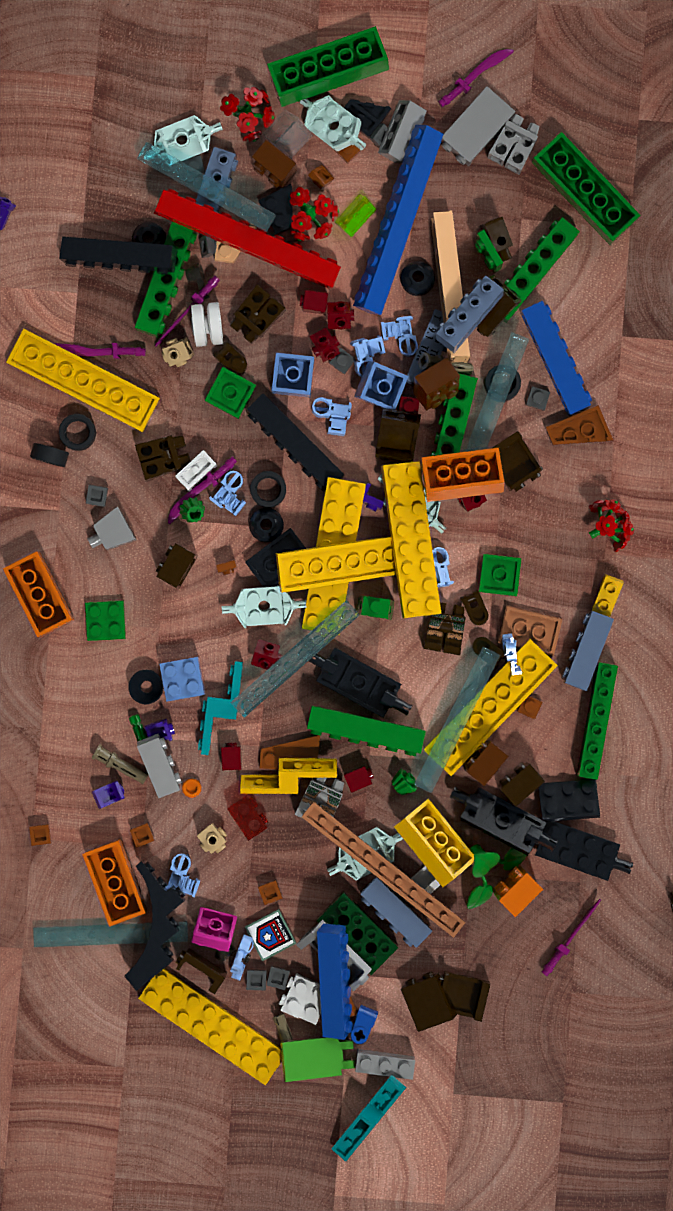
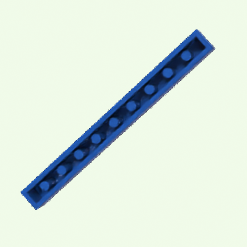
[353,125,444,315]

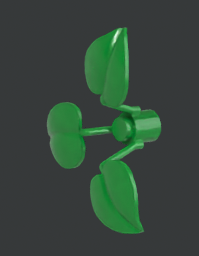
[467,844,527,909]

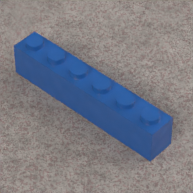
[520,301,592,417]
[317,923,353,1040]

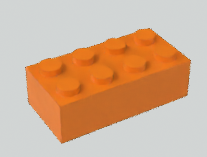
[422,448,504,502]
[3,551,74,638]
[82,839,147,927]
[493,866,543,917]

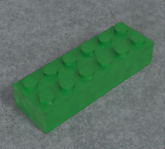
[267,26,389,107]
[532,132,641,245]
[307,705,426,756]

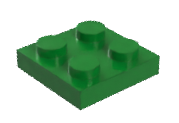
[474,230,503,273]
[205,367,257,419]
[479,554,522,597]
[85,601,126,641]

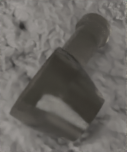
[185,263,210,300]
[214,944,251,963]

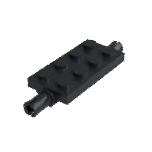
[306,648,413,718]
[450,787,558,856]
[535,821,633,881]

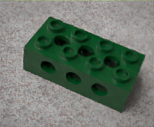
[316,891,398,975]

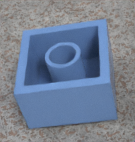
[272,353,314,398]
[354,361,409,410]
[160,657,206,702]

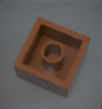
[252,139,297,188]
[413,358,460,411]
[464,740,509,786]

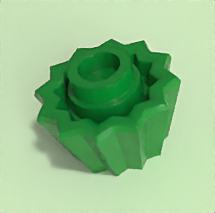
[179,497,205,523]
[391,768,417,795]

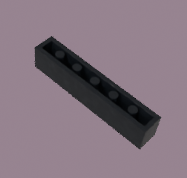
[59,236,178,275]
[247,393,345,491]

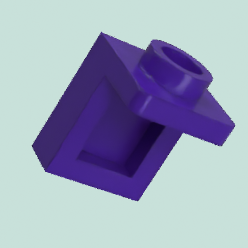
[0,197,16,230]
[363,482,384,512]
[145,718,175,741]
[92,781,125,809]

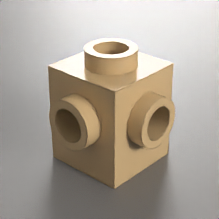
[162,337,194,367]
[197,822,227,854]

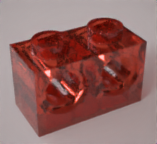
[227,795,269,841]

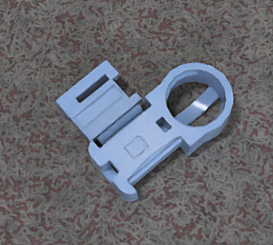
[381,316,418,357]
[350,335,385,378]
[311,397,352,436]
[209,471,246,516]
[432,547,454,588]
[502,633,522,675]
[166,853,201,897]
[230,934,254,981]

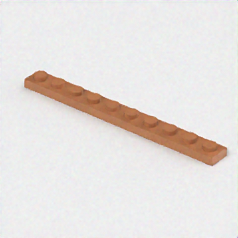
[302,801,466,938]

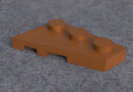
[545,405,613,446]
[259,735,320,770]

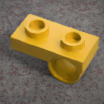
[592,574,624,617]

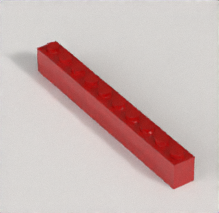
[154,188,341,289]

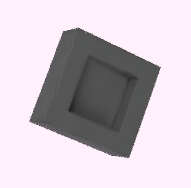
[369,123,388,148]
[182,155,205,180]
[199,235,217,258]
[329,348,356,375]
[526,386,550,411]
[86,485,108,507]
[267,966,290,990]
[246,969,267,991]

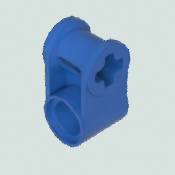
[351,1005,378,1044]

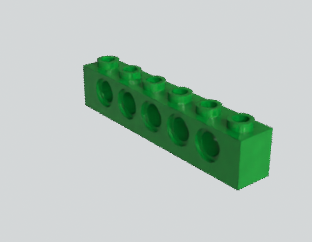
[503,217,580,323]
[135,222,197,338]
[431,374,478,456]
[577,662,618,780]

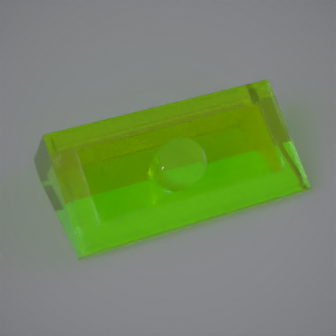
[335,194,376,237]

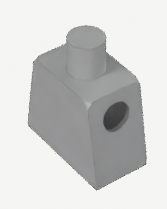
[87,507,136,550]

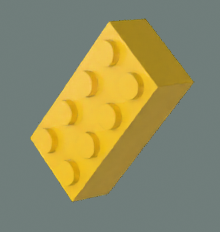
[394,799,474,887]

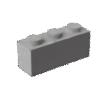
[378,100,427,163]
[137,733,182,798]
[355,1049,415,1080]

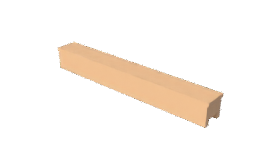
[431,210,470,363]

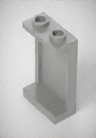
[441,86,515,166]
[296,920,372,991]

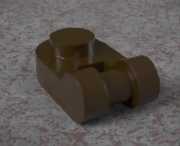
[213,341,247,375]
[460,590,489,625]
[472,637,506,669]

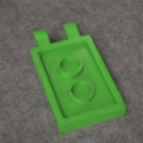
[280,1037,355,1082]

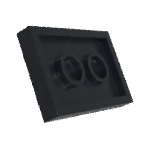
[245,528,306,587]
[538,779,600,822]

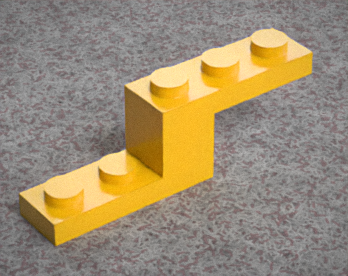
[240,758,337,794]

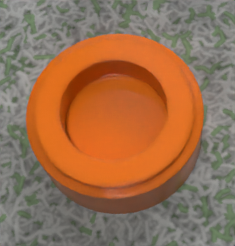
[182,778,202,798]

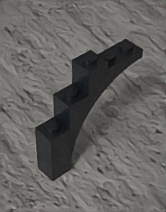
[124,860,185,991]

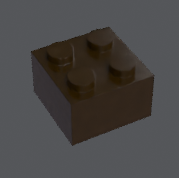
[155,543,198,589]
[498,762,545,807]

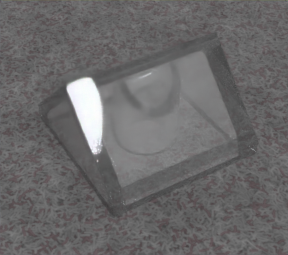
[259,109,313,159]

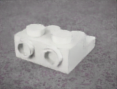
[279,973,321,1025]

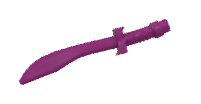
[438,49,514,107]
[155,275,220,347]
[55,343,146,360]
[168,457,237,524]
[541,899,601,976]

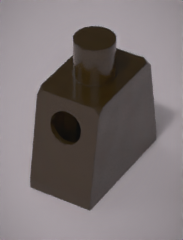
[480,216,513,262]

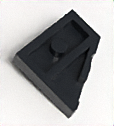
[344,99,392,139]
[258,184,293,235]

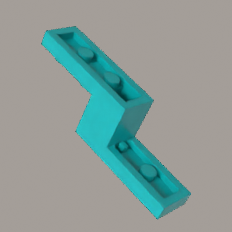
[198,661,243,755]
[332,1075,407,1161]

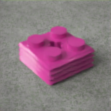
[191,907,237,952]

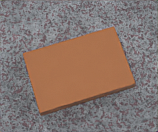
[498,606,562,656]

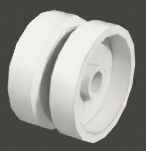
[191,302,223,347]

